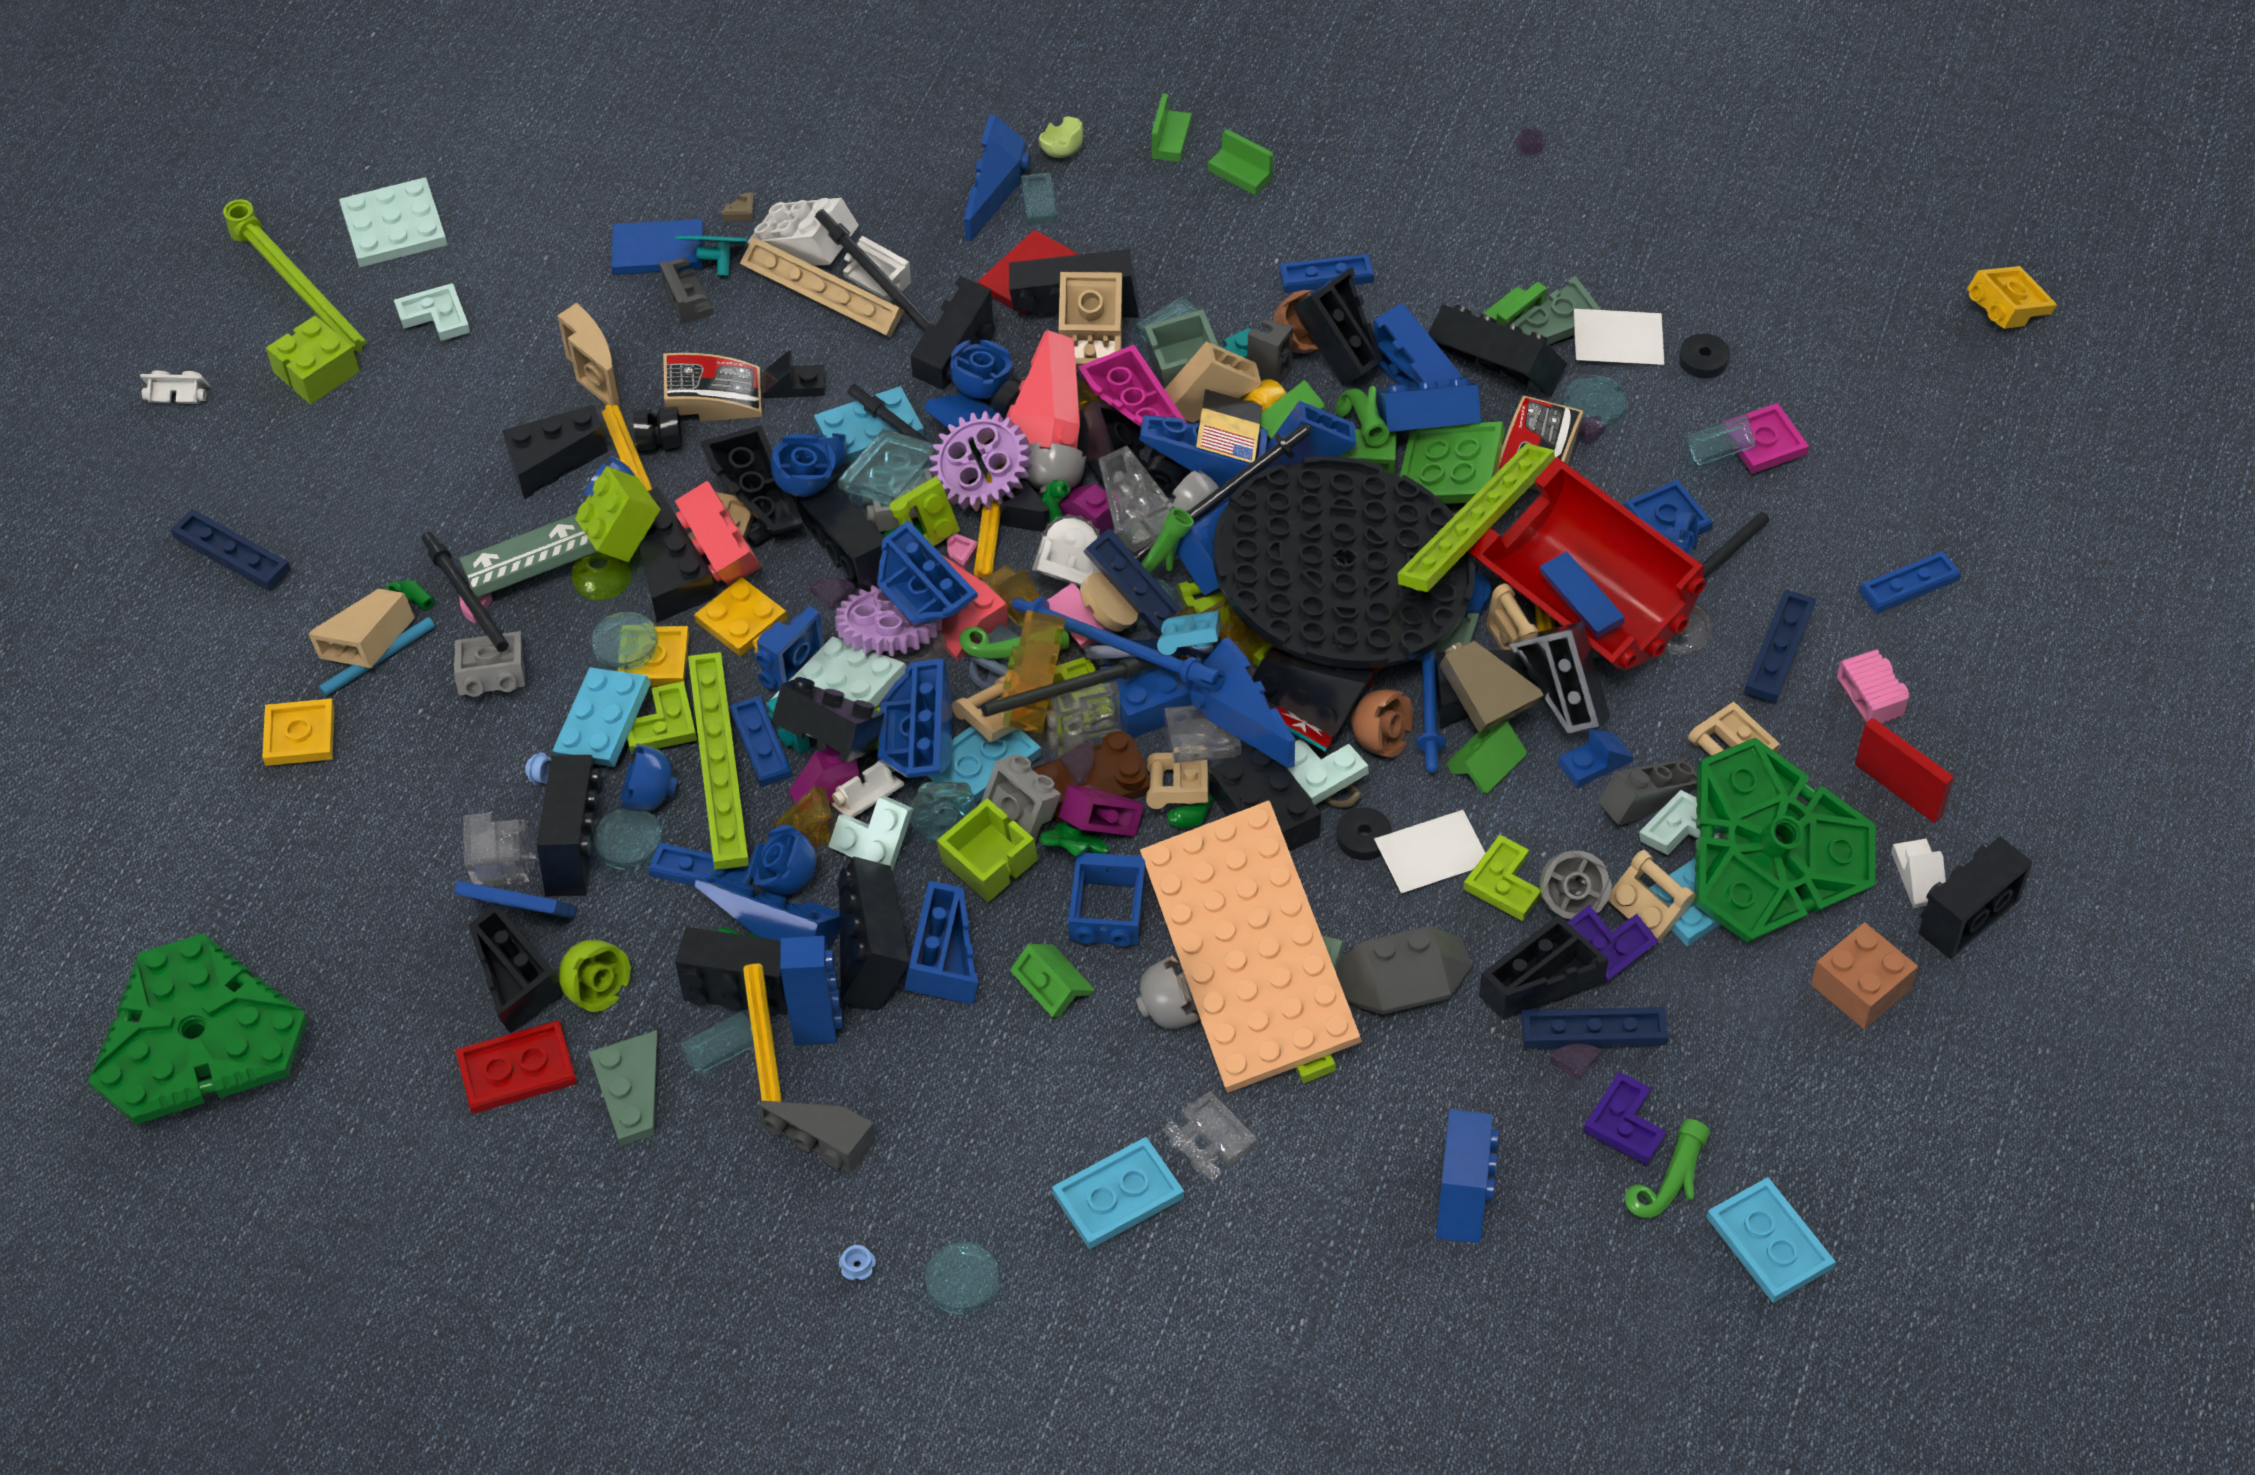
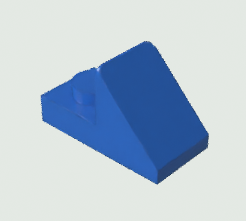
[1558,728,1634,788]

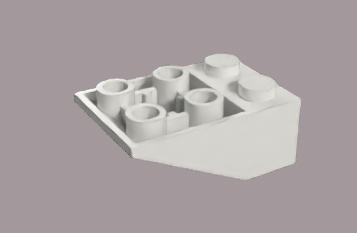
[747,198,859,266]

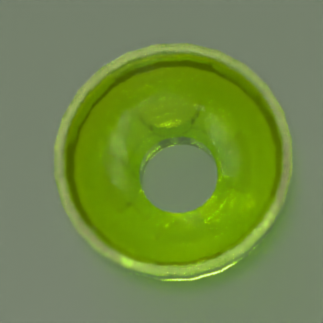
[572,551,631,600]

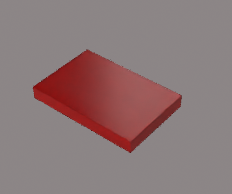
[977,230,1079,316]
[1854,718,1954,824]
[455,1020,577,1114]

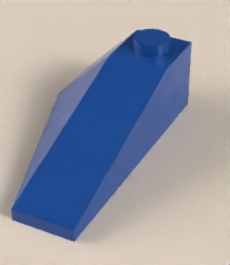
[964,114,1031,241]

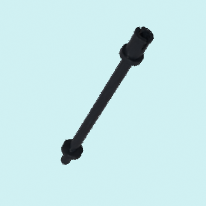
[1130,423,1312,563]

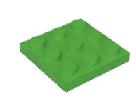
[1400,421,1505,504]

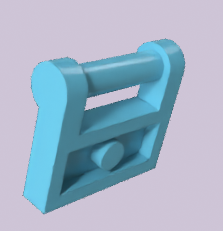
[1157,610,1221,655]

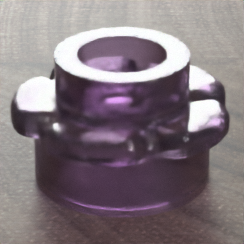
[1516,127,1545,155]
[1577,415,1606,444]

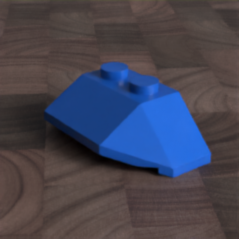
[877,520,979,625]
[878,658,953,778]

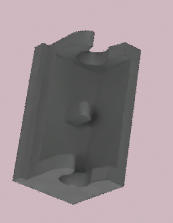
[659,258,713,324]
[1247,320,1293,384]

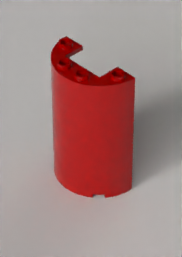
[1468,457,1706,670]

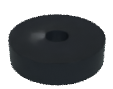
[1679,334,1730,378]
[1337,808,1392,860]

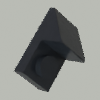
[762,350,825,398]
[1000,478,1050,532]

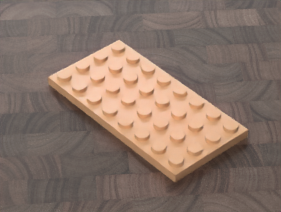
[1140,800,1362,1093]

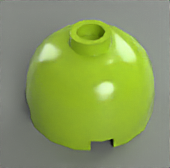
[558,939,631,1012]

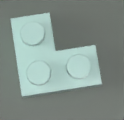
[394,283,470,341]
[1288,738,1369,805]
[1639,790,1722,855]
[828,796,914,872]

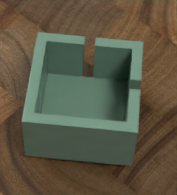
[1144,309,1219,389]

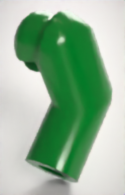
[1041,480,1070,527]

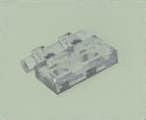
[1163,1091,1258,1181]

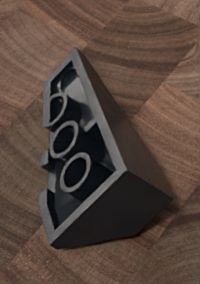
[1077,401,1150,518]

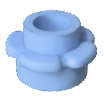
[525,752,551,786]
[839,1245,876,1280]

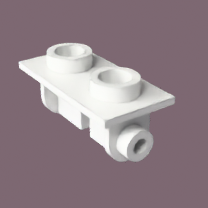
[140,370,211,404]
[831,761,904,817]

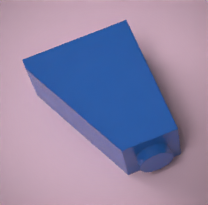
[1264,400,1356,470]

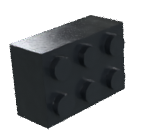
[1209,748,1321,852]
[1918,836,2033,960]
[675,927,788,1015]

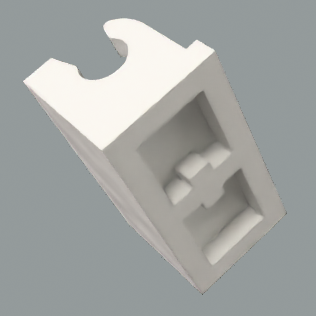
[843,236,911,302]
[1032,536,1101,587]

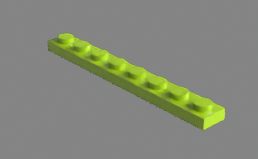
[1397,443,1555,592]
[688,652,749,870]

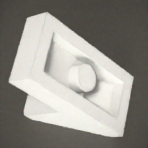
[1891,839,1946,908]

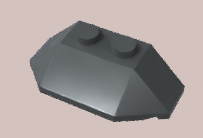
[1336,926,1473,1015]

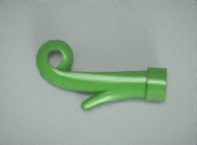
[1335,386,1389,446]
[1141,508,1194,574]
[959,625,1069,670]
[1625,1119,1710,1218]

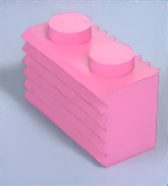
[1837,649,1909,723]

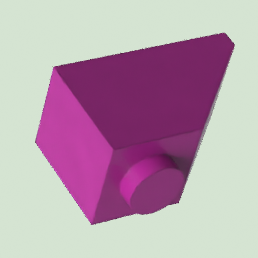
[1059,484,1119,538]
[789,746,860,813]
[1059,785,1144,836]

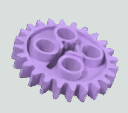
[929,411,1032,512]
[835,585,943,656]

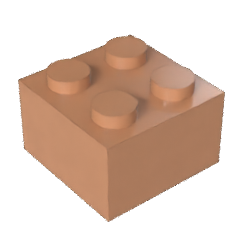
[1811,922,1918,1029]

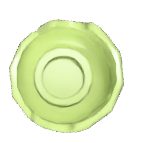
[1039,116,1084,158]

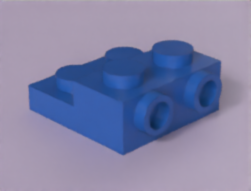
[754,606,824,691]

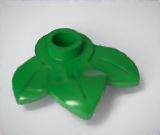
[1040,821,1108,856]

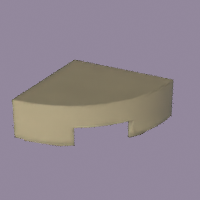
[722,192,754,222]

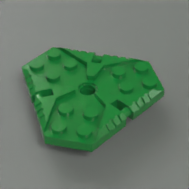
[1694,738,1876,943]
[88,933,308,1125]

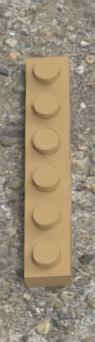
[740,237,904,338]

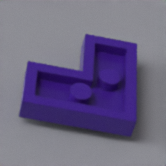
[1568,905,1658,982]
[1583,1072,1667,1166]

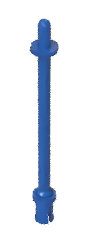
[1011,597,1225,691]
[1416,648,1446,773]

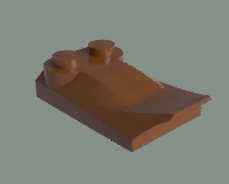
[1032,731,1150,824]

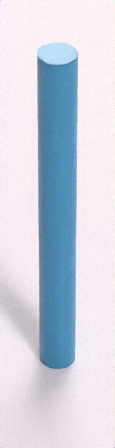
[318,617,435,697]

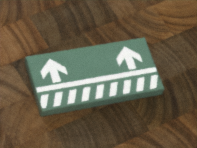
[459,513,596,598]

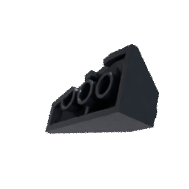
[701,425,803,535]

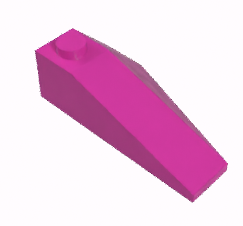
[1078,345,1187,427]

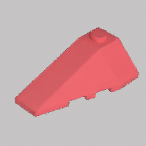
[1006,330,1080,449]
[936,555,1008,661]

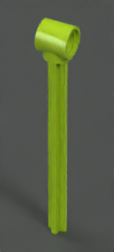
[223,199,366,353]

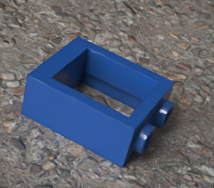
[1068,853,1146,946]

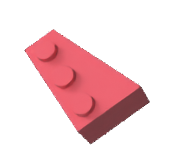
[675,480,762,587]

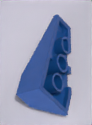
[1139,415,1268,487]
[1190,637,1295,768]
[694,875,840,950]

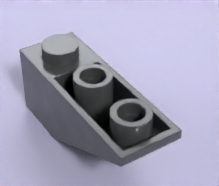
[1597,759,1697,825]
[759,1101,876,1173]

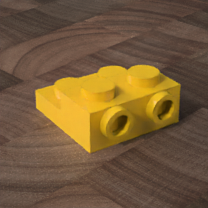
[1967,266,2057,329]

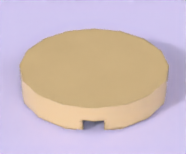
[1080,572,1138,631]

